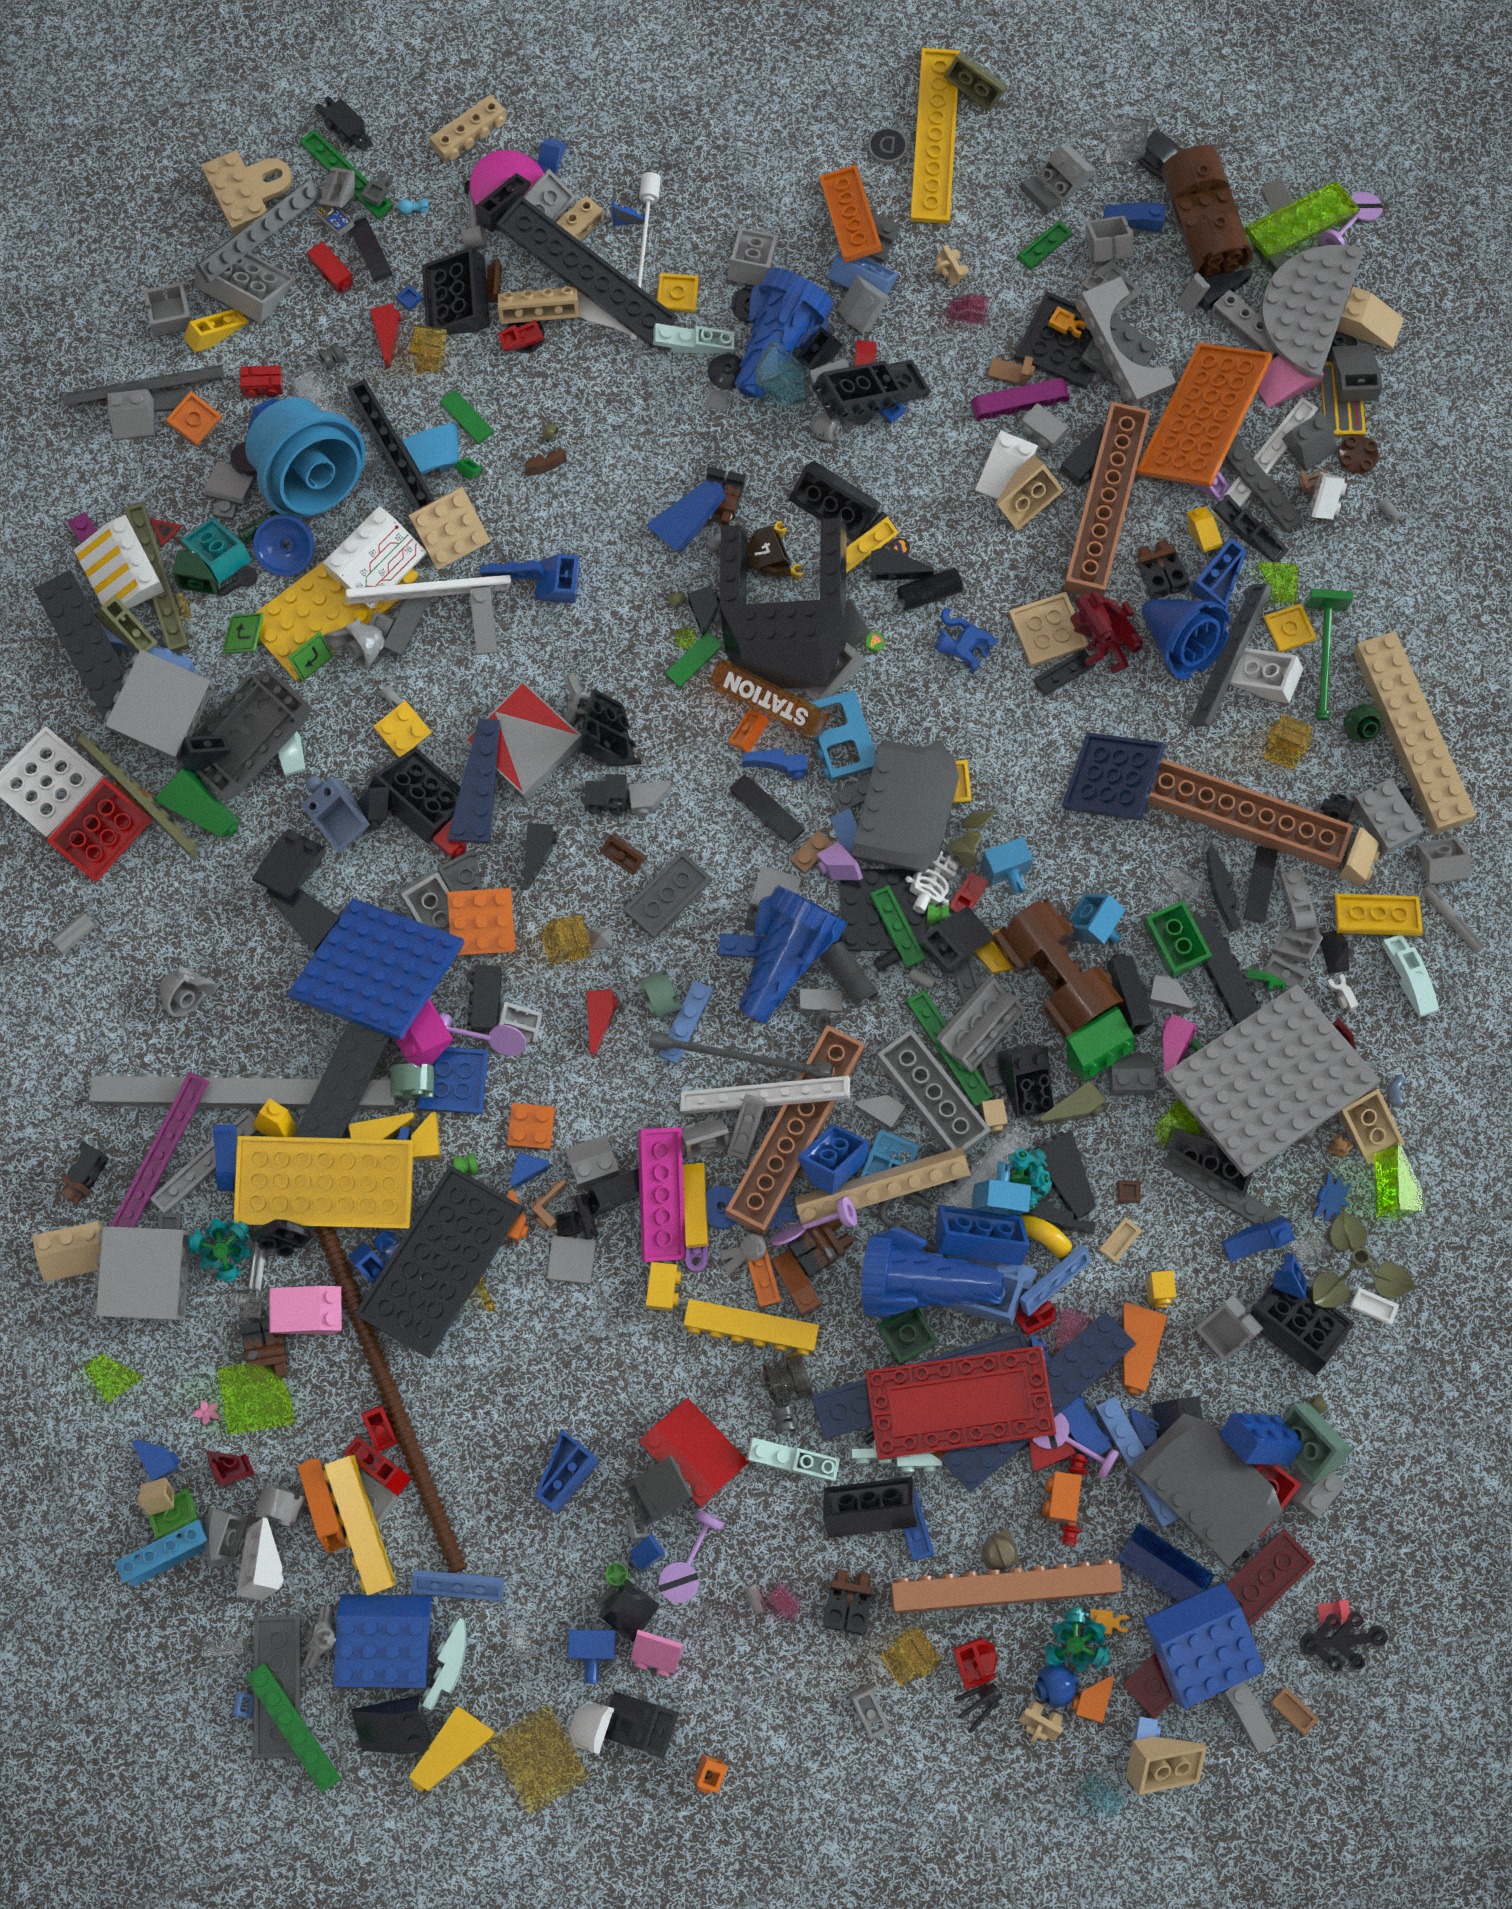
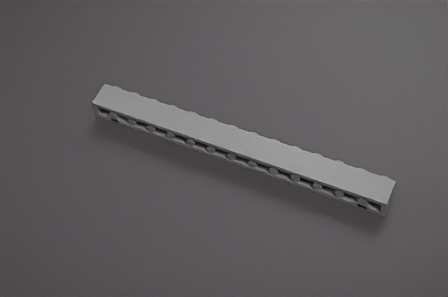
[90,1073,397,1110]

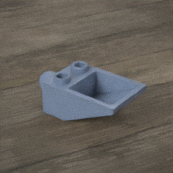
[300,776,370,853]

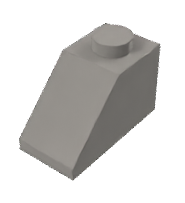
[629,780,671,817]
[1148,974,1193,1013]
[854,1095,905,1132]

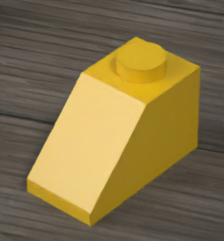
[1187,506,1223,552]
[252,1098,297,1137]
[411,1112,441,1161]

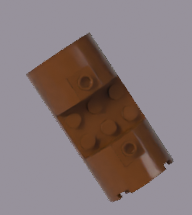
[1161,145,1253,279]
[992,898,1124,1041]

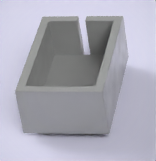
[1353,778,1424,856]

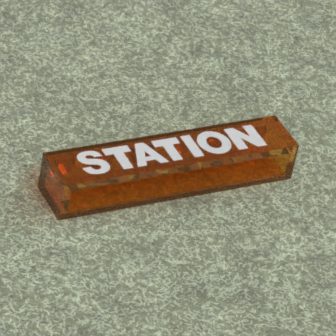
[708,660,831,738]

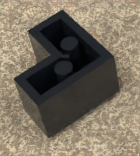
[584,774,628,815]

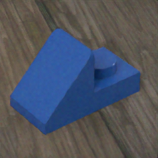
[1273,1254,1307,1299]

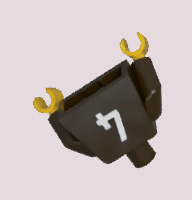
[747,521,803,580]

